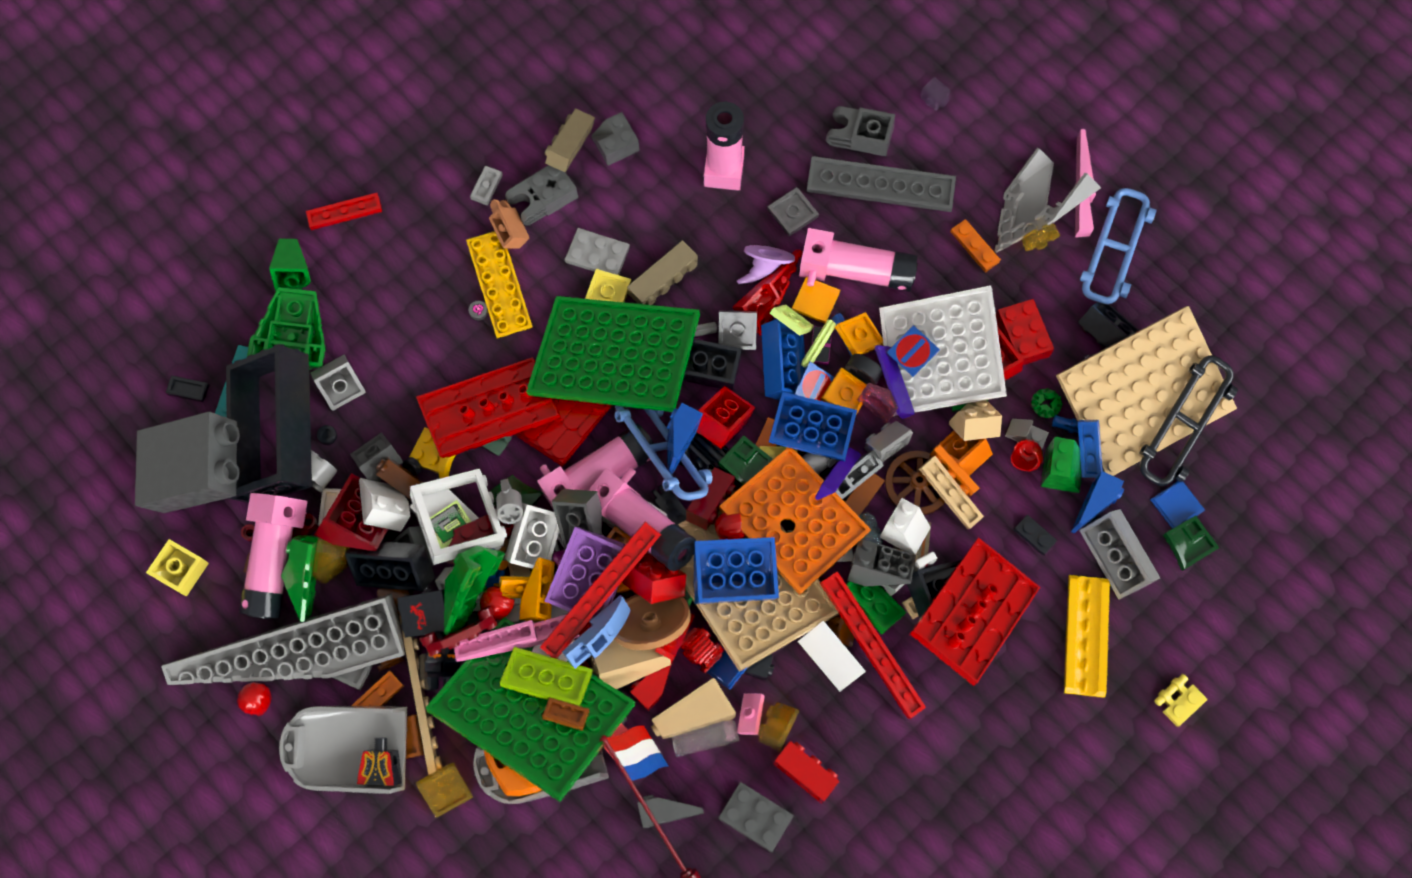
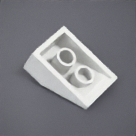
[359,478,410,531]

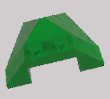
[247,287,325,370]
[281,535,325,622]
[444,545,505,635]

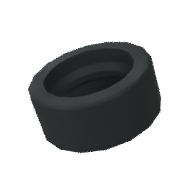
[845,354,883,387]

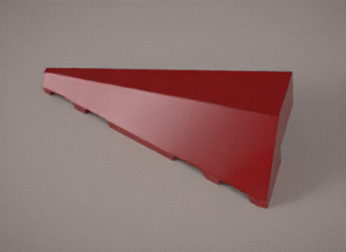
[732,250,803,336]

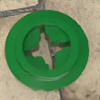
[1031,388,1063,418]

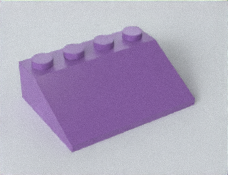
[545,527,625,621]

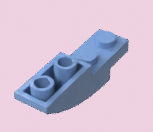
[562,595,631,668]

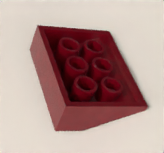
[314,473,388,551]

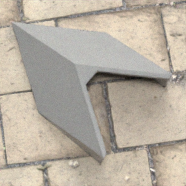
[995,148,1101,253]

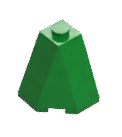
[269,239,311,291]

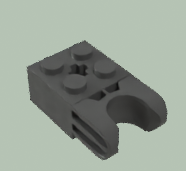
[826,106,895,156]
[505,165,578,226]

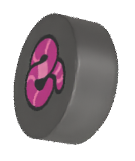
[469,301,488,320]

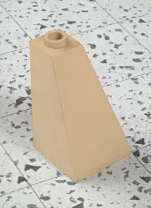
[590,640,671,689]
[651,678,736,739]

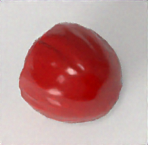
[1011,439,1043,471]
[715,512,745,540]
[480,586,515,620]
[237,682,272,716]

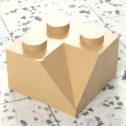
[949,400,1002,441]

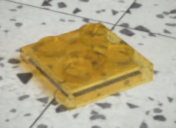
[416,762,473,818]

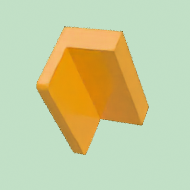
[494,576,530,598]

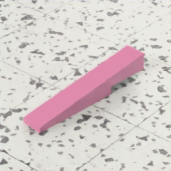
[1075,129,1096,237]
[454,614,580,662]

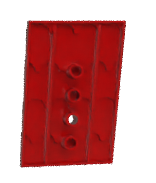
[416,357,561,458]
[514,398,612,467]
[910,538,1041,686]

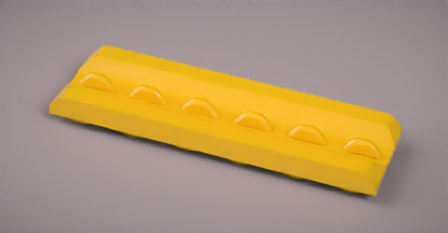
[466,231,533,338]
[1064,575,1110,698]

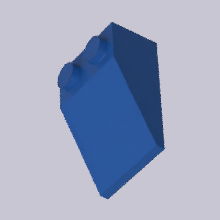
[667,403,703,475]
[1071,471,1124,533]

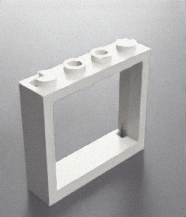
[410,468,507,565]

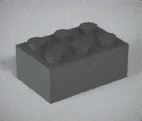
[719,782,794,853]

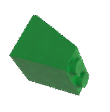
[1041,437,1082,493]

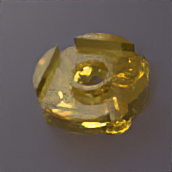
[1022,224,1060,251]

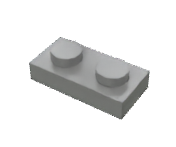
[470,166,503,205]

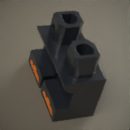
[419,653,461,691]

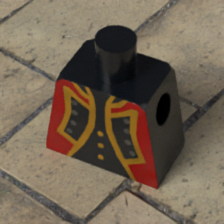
[357,737,402,786]

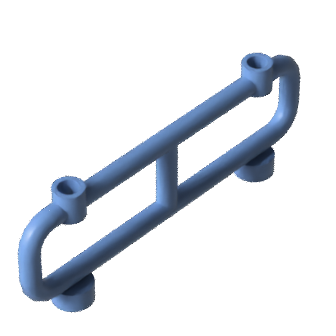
[1080,188,1157,304]
[615,405,712,500]

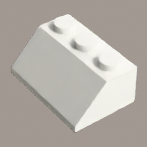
[504,503,559,569]

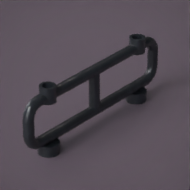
[1140,355,1238,486]

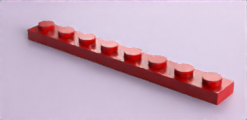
[540,521,661,659]
[819,571,926,719]

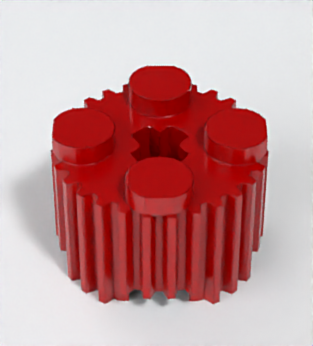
[680,627,724,673]

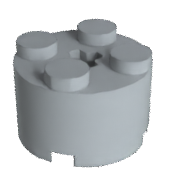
[311,450,337,493]

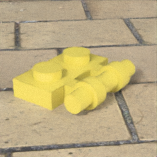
[1154,674,1208,727]

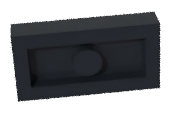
[1014,515,1058,556]

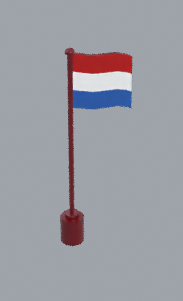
[600,725,701,878]

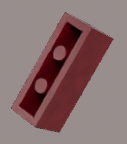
[686,467,736,530]

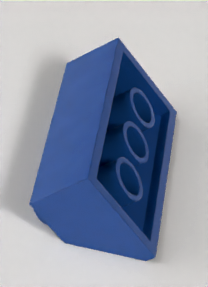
[761,319,806,400]

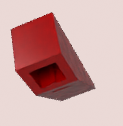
[631,659,674,711]

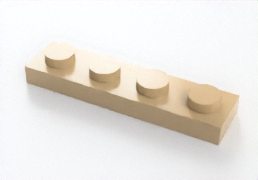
[919,456,984,529]

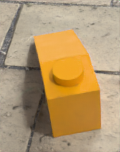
[519,557,555,623]

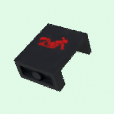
[398,589,445,638]

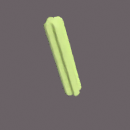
[801,320,836,368]

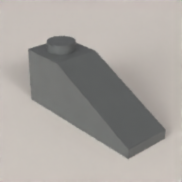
[836,450,884,499]
[637,795,704,828]

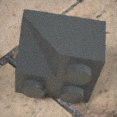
[591,112,640,166]

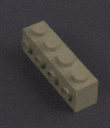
[545,109,595,172]
[627,240,698,305]

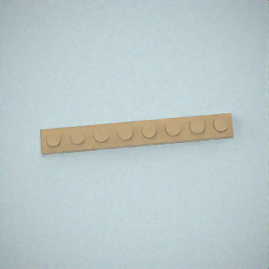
[399,616,442,776]

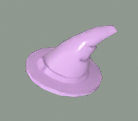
[737,245,795,284]

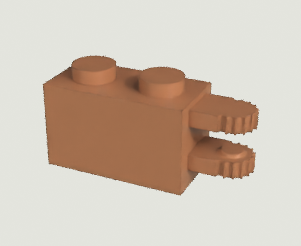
[489,200,530,249]

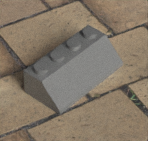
[1079,509,1160,599]

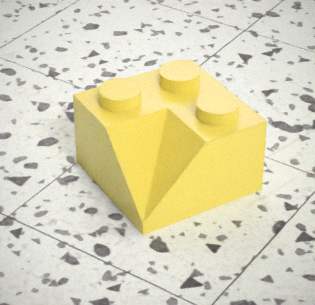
[146,539,209,597]

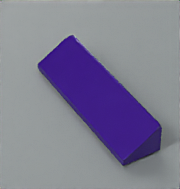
[875,345,915,419]
[815,447,861,500]

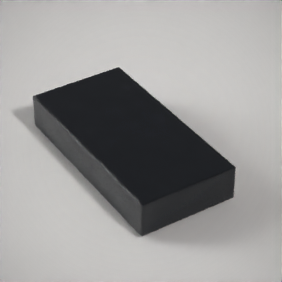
[166,375,209,402]

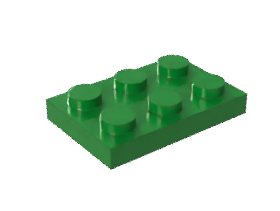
[846,582,907,635]

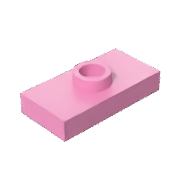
[737,693,764,735]

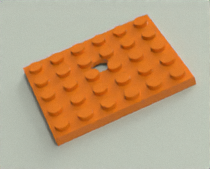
[718,447,871,595]

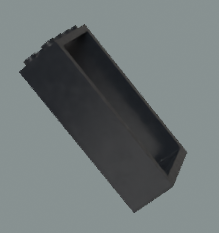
[226,344,312,503]

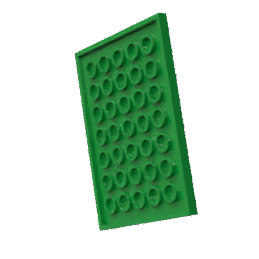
[526,296,700,412]
[426,617,635,802]

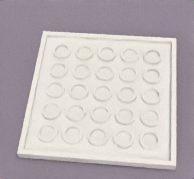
[879,285,1007,416]

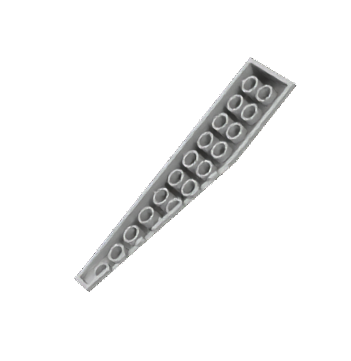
[161,593,405,685]

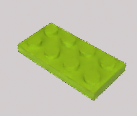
[500,647,593,706]

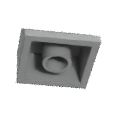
[311,355,366,411]
[864,421,913,463]

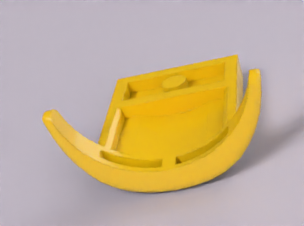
[409,428,456,479]

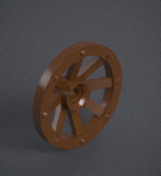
[885,451,945,515]

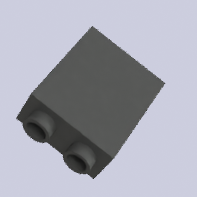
[135,412,240,513]

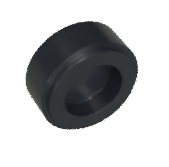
[317,425,337,445]
[402,457,422,477]

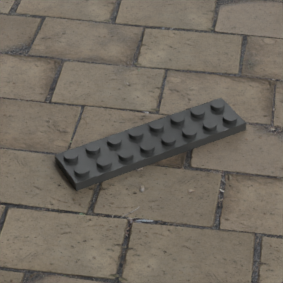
[807,156,956,212]

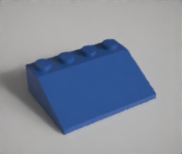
[769,392,857,461]
[694,537,779,604]

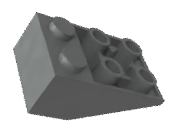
[847,539,916,586]

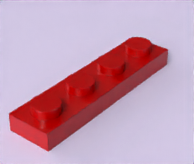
[306,193,383,230]

